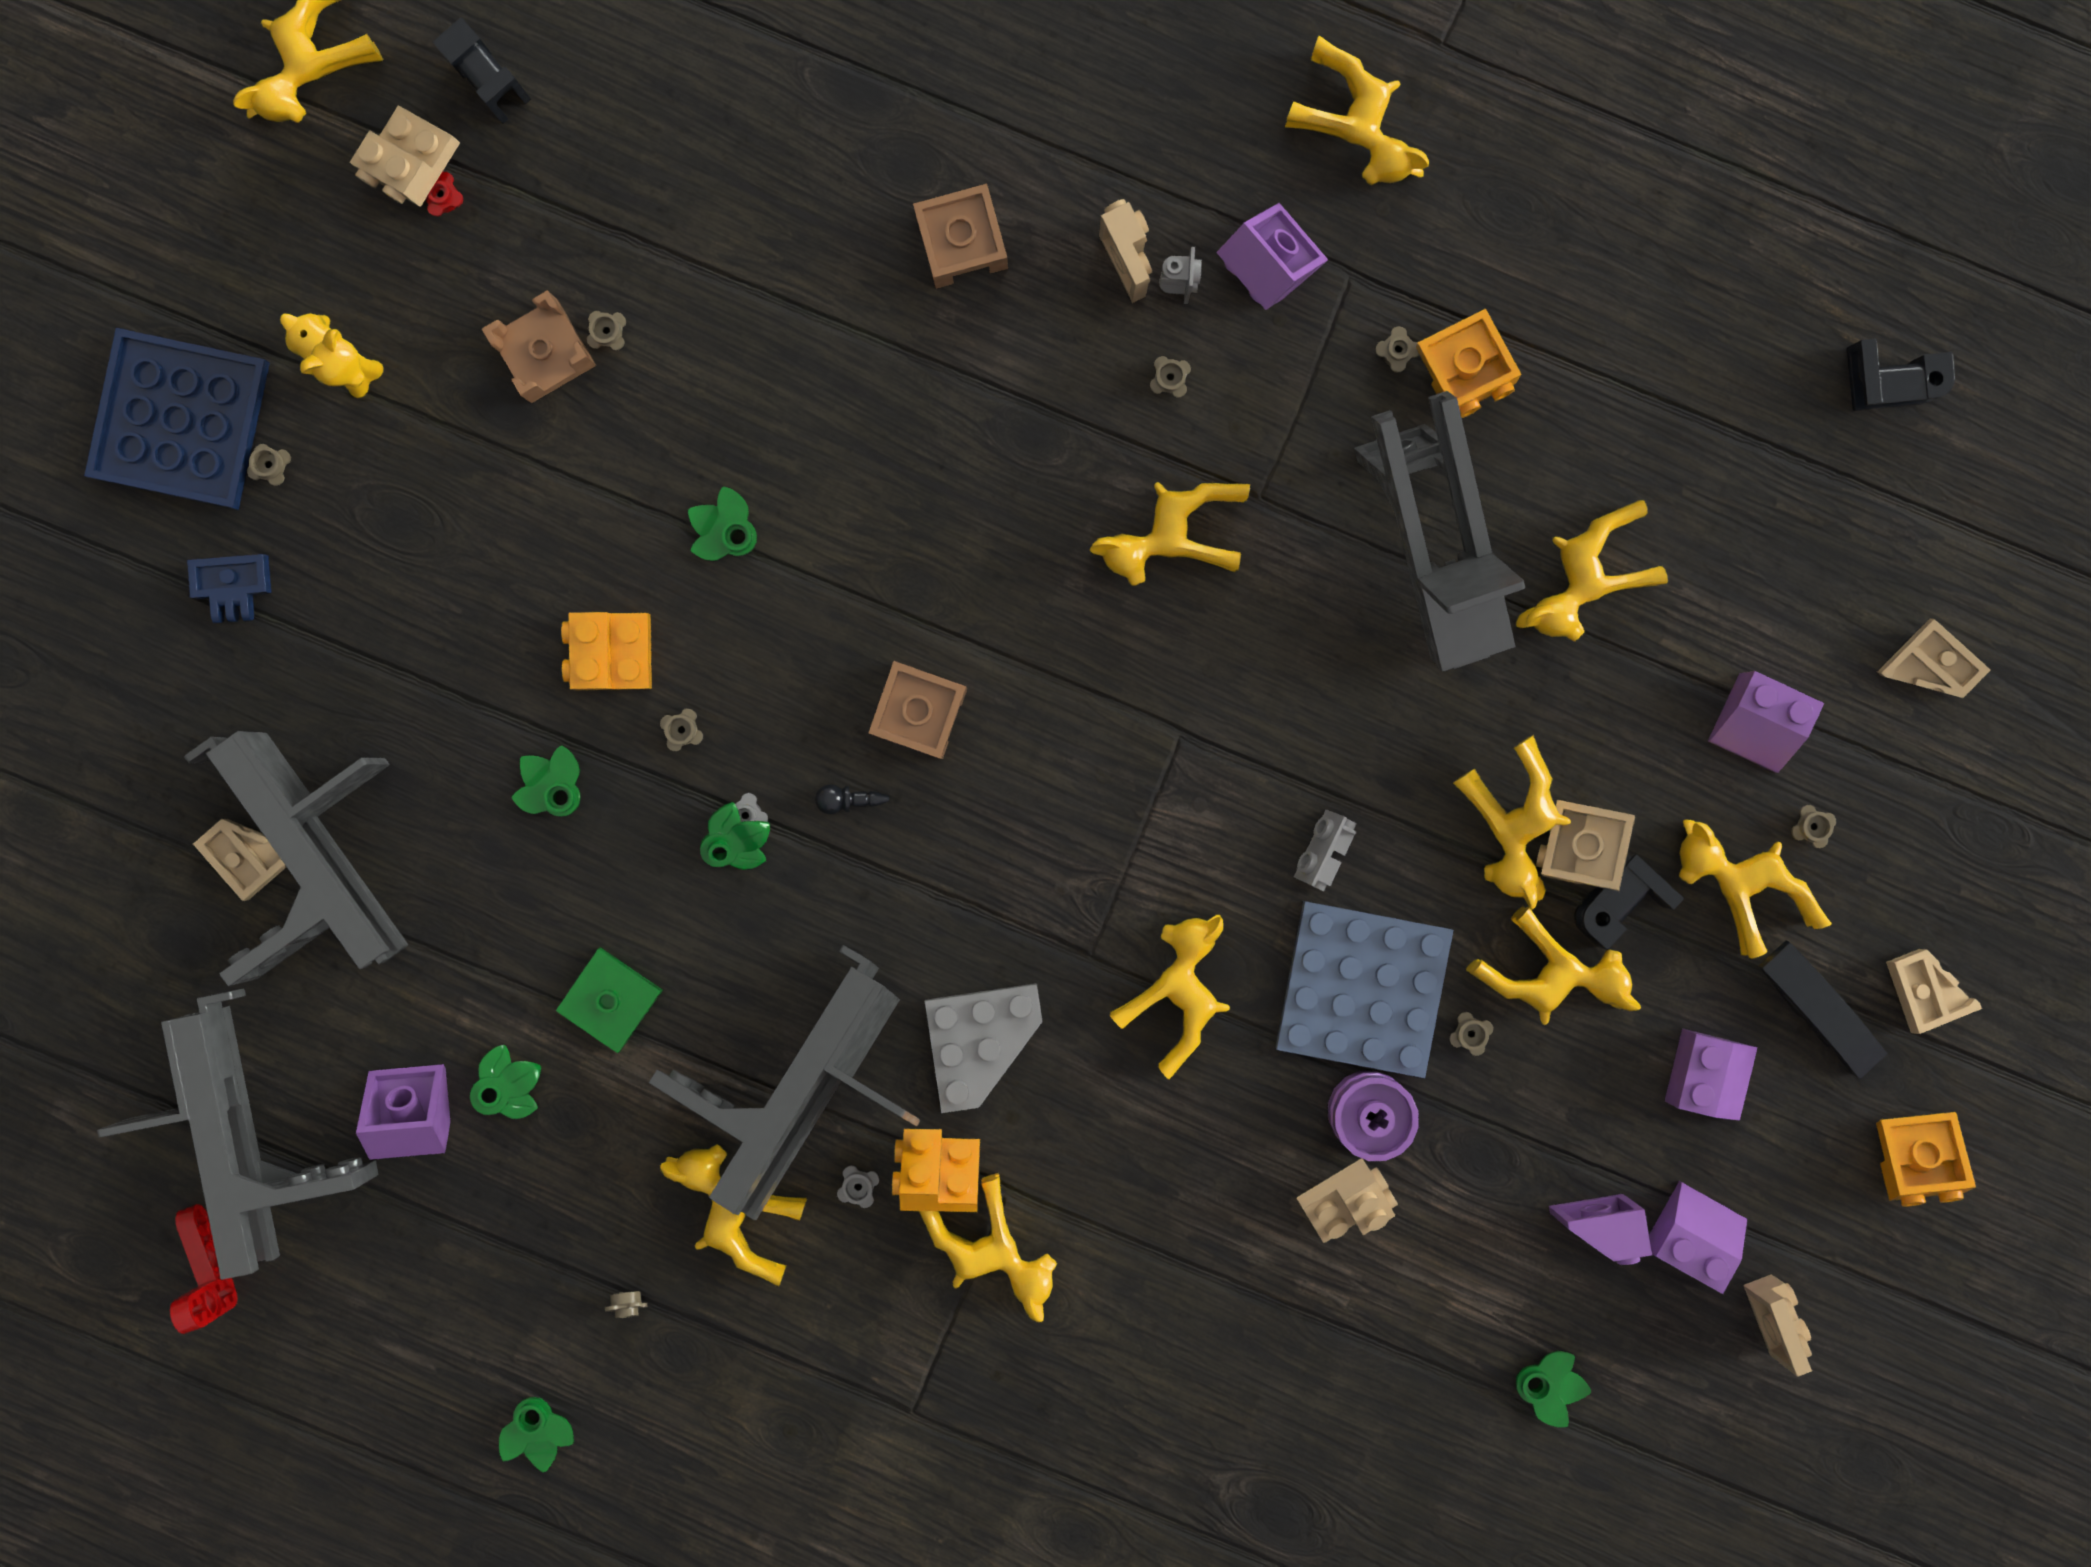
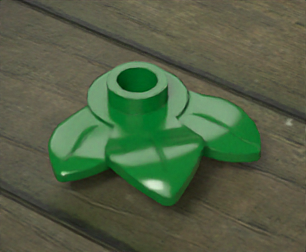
[688,487,757,561]
[512,746,580,816]
[700,802,770,870]
[470,1045,541,1119]
[1516,1351,1591,1427]
[499,1397,574,1472]

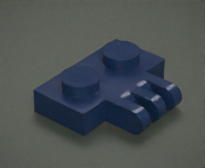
[187,554,271,623]

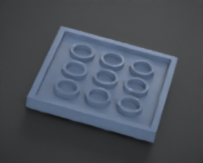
[1275,901,1454,1078]

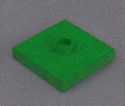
[556,948,663,1054]

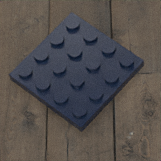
[84,328,270,510]

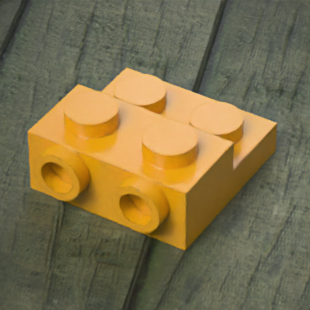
[1416,309,1522,418]
[561,612,652,690]
[1876,1112,1976,1207]
[892,1129,980,1212]

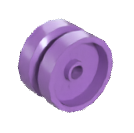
[1328,1071,1419,1161]

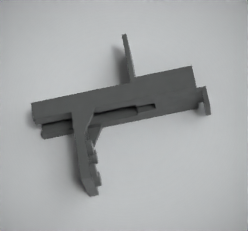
[1354,391,1525,672]
[184,731,408,986]
[649,945,920,1220]
[97,988,379,1280]

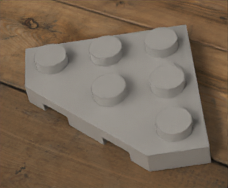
[925,983,1042,1113]

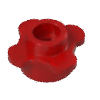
[426,172,463,217]

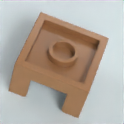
[913,184,1008,289]
[482,290,596,403]
[868,661,968,759]

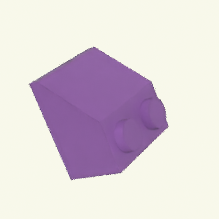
[1216,203,1328,310]
[1708,671,1824,773]
[1665,1029,1758,1120]
[356,1064,450,1160]
[1649,1181,1747,1294]
[1549,1194,1652,1265]

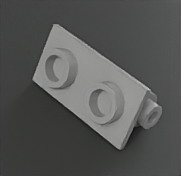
[1159,247,1201,304]
[1294,810,1356,891]

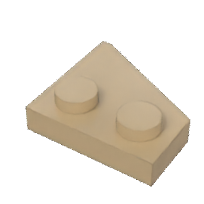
[1877,618,1990,698]
[193,819,286,901]
[1886,949,1982,1034]

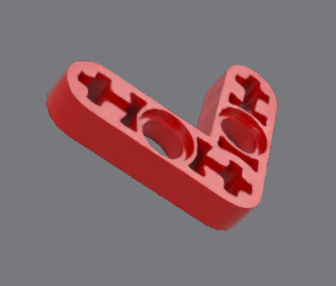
[170,1204,237,1334]

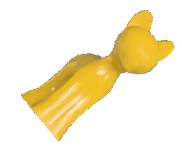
[233,0,383,123]
[1285,36,1429,185]
[280,313,383,398]
[1090,482,1250,586]
[1516,500,1668,641]
[1453,735,1571,910]
[1679,819,1832,959]
[1466,906,1641,1025]
[1110,915,1230,1080]
[660,1144,807,1287]
[919,1173,1057,1322]

